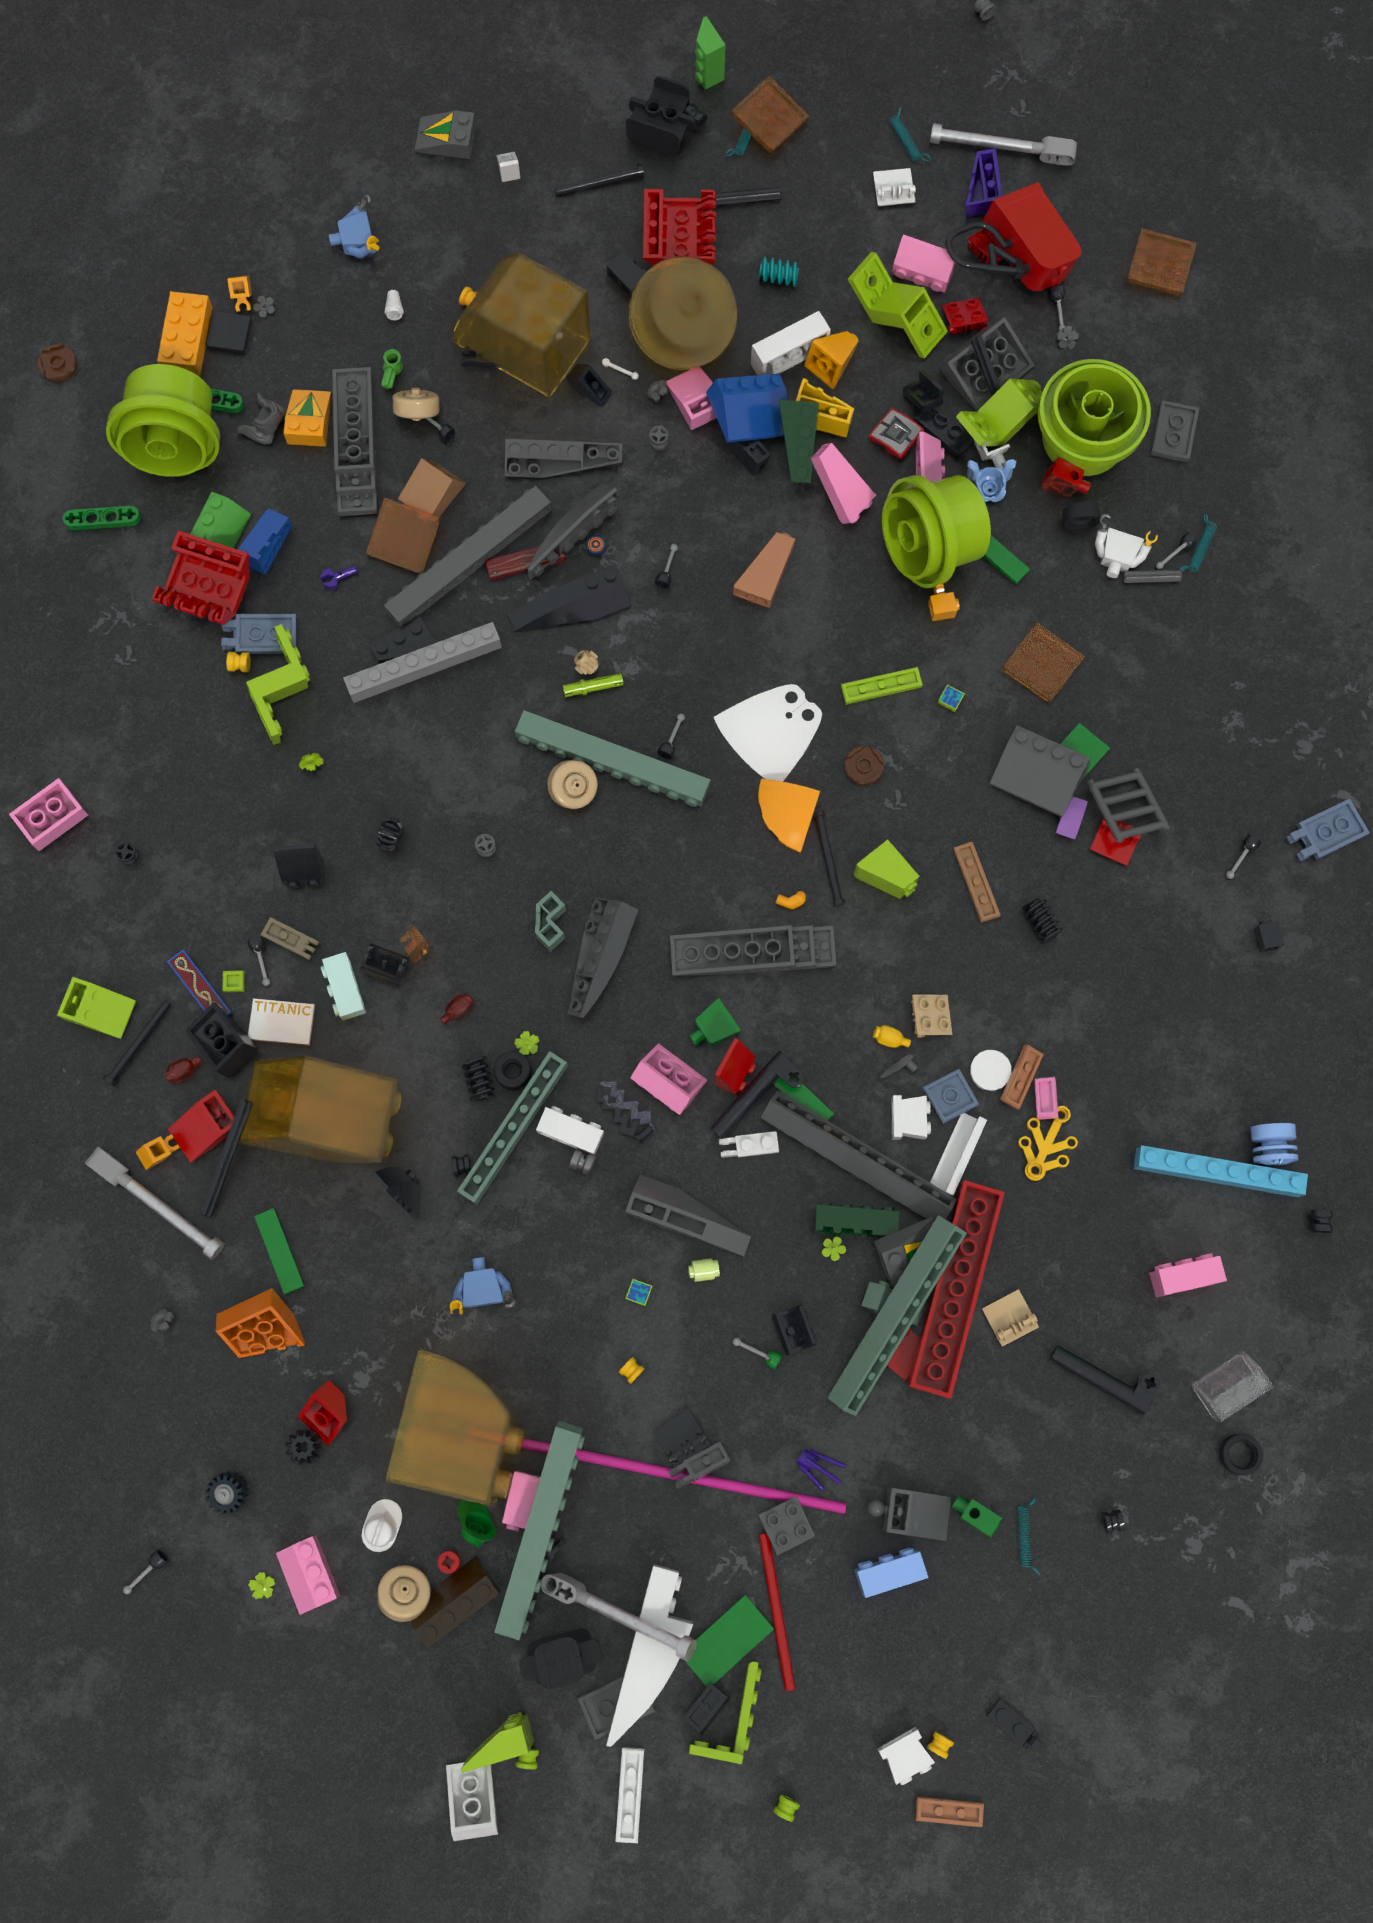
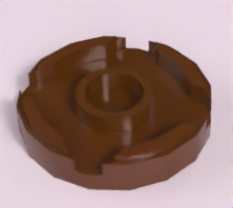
[37,344,77,382]
[844,746,884,786]

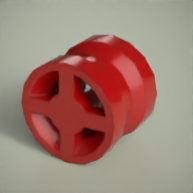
[438,1551,461,1574]

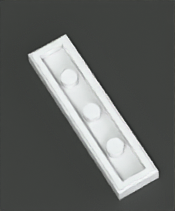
[616,1747,644,1843]

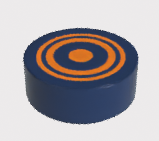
[586,535,606,556]

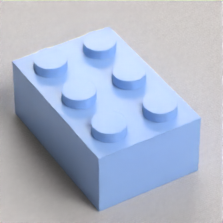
[854,1547,928,1598]

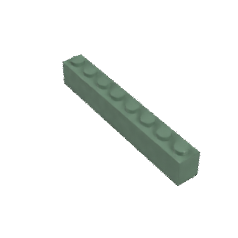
[457,1051,568,1205]

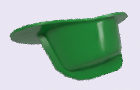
[457,1498,496,1548]

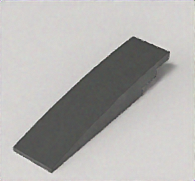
[332,367,378,516]
[670,925,837,976]

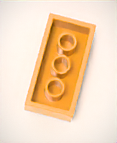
[157,291,213,377]

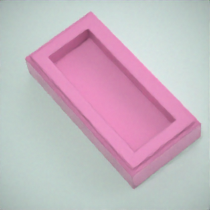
[1035,1077,1059,1120]

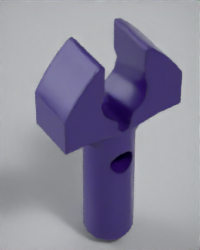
[320,566,358,590]

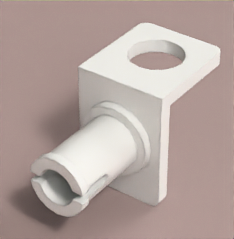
[974,441,1010,469]

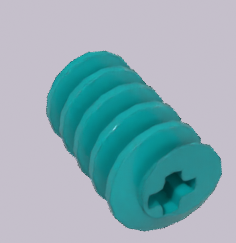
[758,256,799,287]

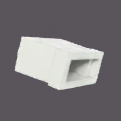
[891,1095,931,1140]
[877,1727,935,1785]

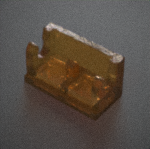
[400,925,431,964]

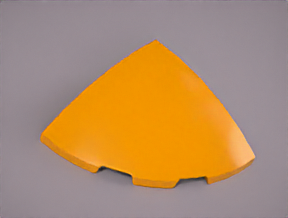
[758,779,820,853]

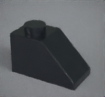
[566,364,612,406]

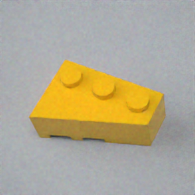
[796,378,854,437]

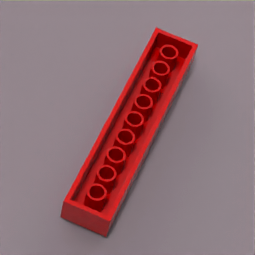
[906,1180,1005,1399]

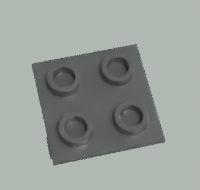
[758,1496,815,1555]

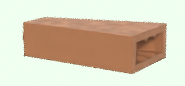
[733,532,795,608]

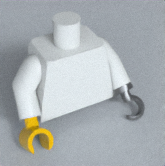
[1095,514,1158,578]

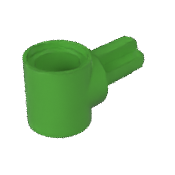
[381,349,403,389]

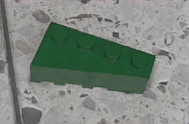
[779,400,819,483]
[813,1203,899,1238]

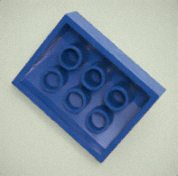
[706,373,788,443]

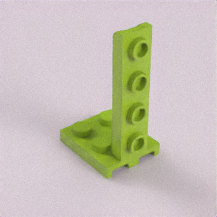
[688,1662,761,1764]

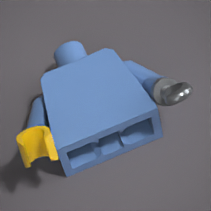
[329,195,379,258]
[450,1257,516,1314]

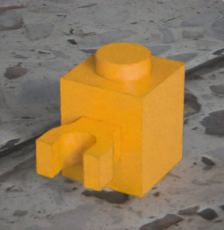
[227,275,252,312]
[928,584,960,621]
[136,1134,180,1170]

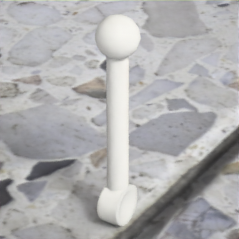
[602,358,639,380]

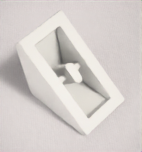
[496,152,520,182]

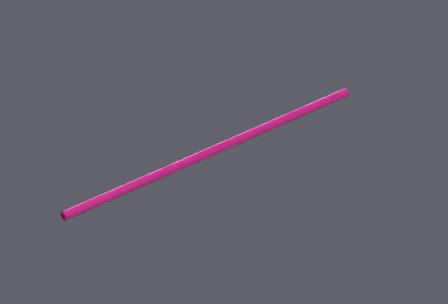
[466,1427,846,1514]

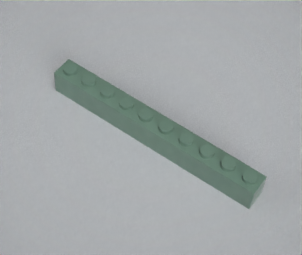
[515,710,710,807]
[828,1215,967,1416]
[494,1421,585,1640]

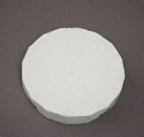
[970,1050,1011,1091]

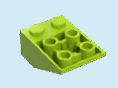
[57,977,136,1039]

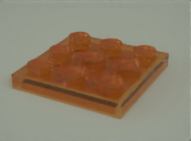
[731,76,809,154]
[1127,228,1197,296]
[366,498,441,574]
[1002,623,1085,703]

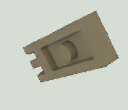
[261,917,319,960]

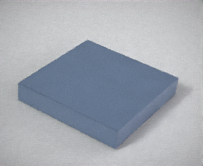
[922,1069,979,1125]

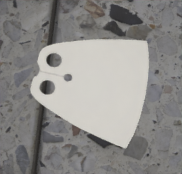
[714,684,822,782]

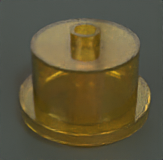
[629,257,737,370]

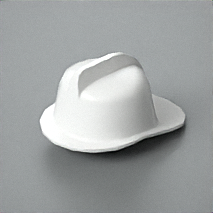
[362,1499,402,1552]

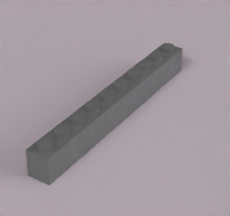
[384,486,552,627]
[761,1090,957,1221]

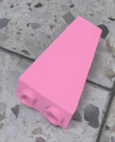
[811,443,876,524]

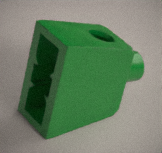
[689,998,741,1047]
[952,1496,1002,1539]

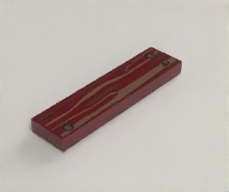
[485,546,566,581]

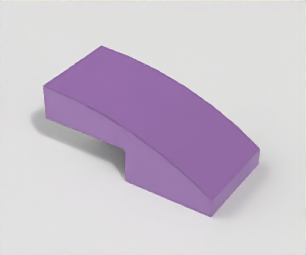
[1055,797,1088,840]

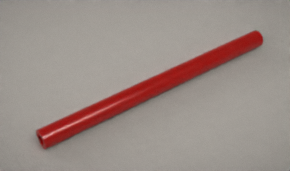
[758,1533,795,1691]

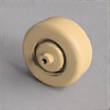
[392,388,440,421]
[547,760,598,809]
[377,1565,431,1622]

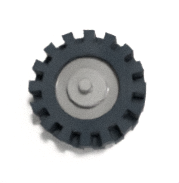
[205,1472,248,1515]

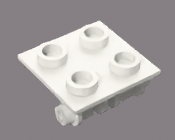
[873,168,916,206]

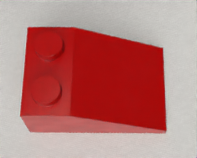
[714,1038,757,1096]

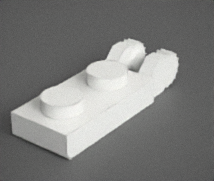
[719,1131,779,1158]

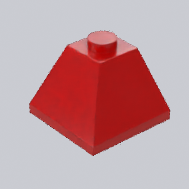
[297,1380,347,1446]

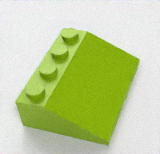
[461,1712,534,1773]

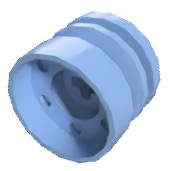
[1250,1123,1299,1166]

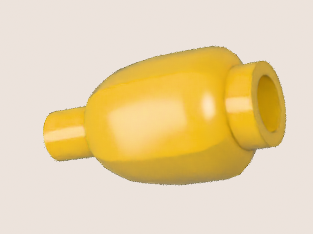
[873,1025,911,1048]

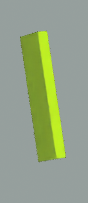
[841,667,923,705]

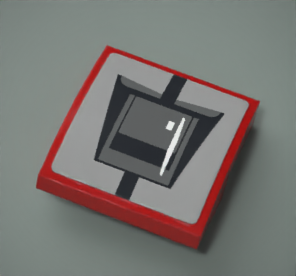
[868,408,925,460]

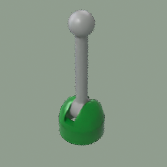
[733,1338,783,1370]

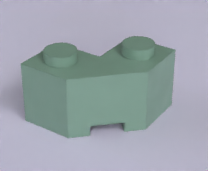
[535,891,566,952]
[861,1281,926,1326]

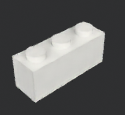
[536,1106,604,1155]

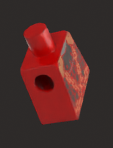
[1040,457,1091,497]

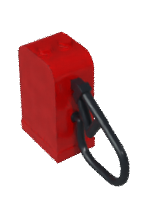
[945,182,1081,291]

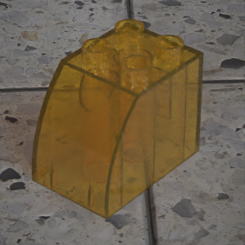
[453,253,591,398]
[239,1055,401,1164]
[385,1349,525,1506]

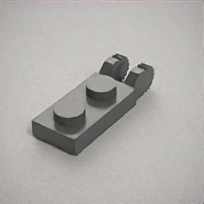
[668,1442,731,1489]

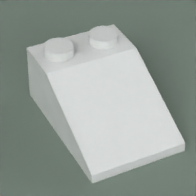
[446,1762,498,1841]

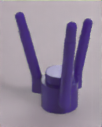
[796,1448,846,1491]

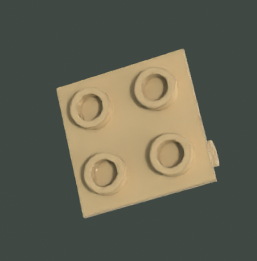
[911,995,952,1038]
[982,1289,1039,1347]

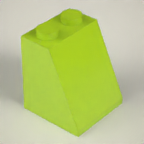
[853,840,919,899]

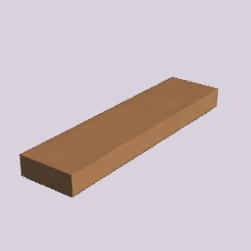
[953,842,1001,923]

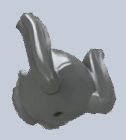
[236,392,287,445]

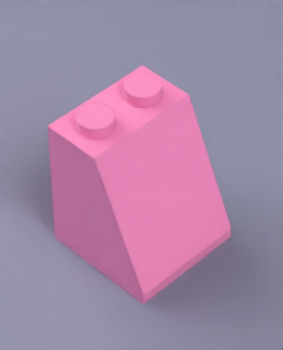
[502,1471,540,1531]

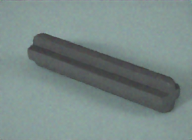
[1123,570,1182,583]

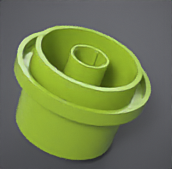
[1038,359,1151,476]
[106,364,220,477]
[882,475,991,588]

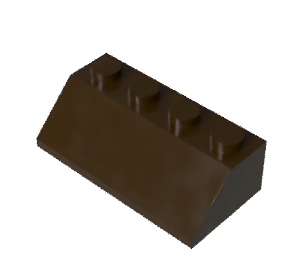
[410,1556,501,1649]

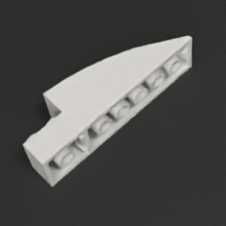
[606,1564,693,1747]

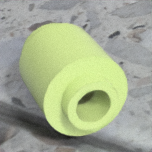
[688,1258,720,1282]

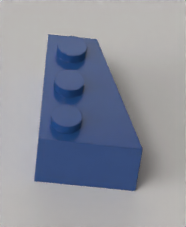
[237,508,292,575]

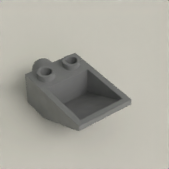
[868,1487,951,1541]

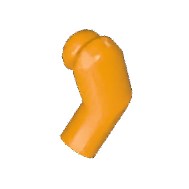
[776,891,806,910]

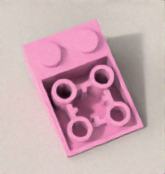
[666,366,716,430]

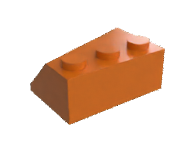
[216,1288,305,1358]

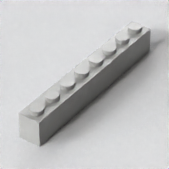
[343,622,502,703]

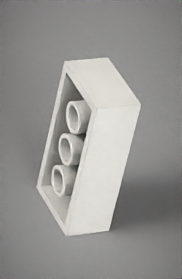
[751,311,831,375]

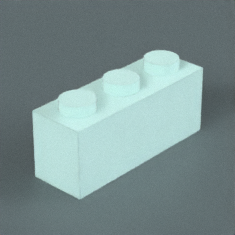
[321,952,366,1021]

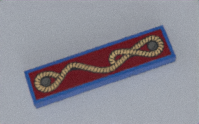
[167,949,232,1016]

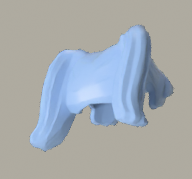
[967,459,1016,502]

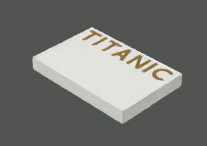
[248,998,315,1046]

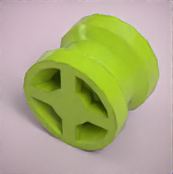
[515,1748,539,1769]
[773,1794,800,1822]

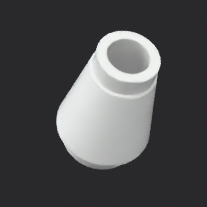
[385,290,404,320]

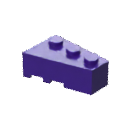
[965,148,1003,218]

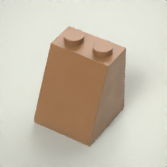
[398,458,466,522]

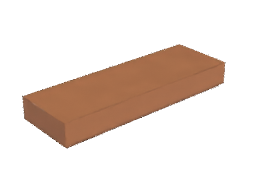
[1000,1045,1044,1109]
[915,1796,984,1827]

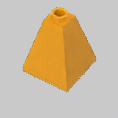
[804,331,859,389]

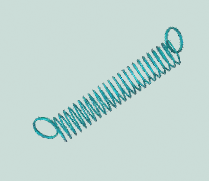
[726,100,761,156]
[890,107,931,161]
[1179,514,1217,572]
[1018,1498,1040,1575]

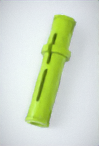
[563,673,623,697]

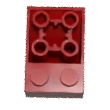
[168,1090,235,1163]

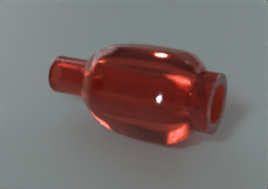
[440,993,474,1024]
[164,1056,202,1083]

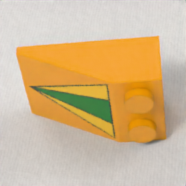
[284,390,332,447]

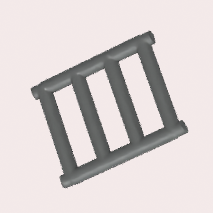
[1087,768,1170,843]

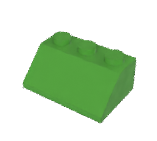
[695,16,726,90]
[191,492,252,549]

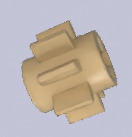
[574,650,598,675]

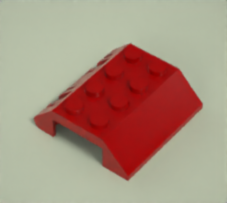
[643,189,716,271]
[153,531,249,625]

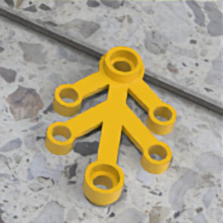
[1018,1106,1078,1181]

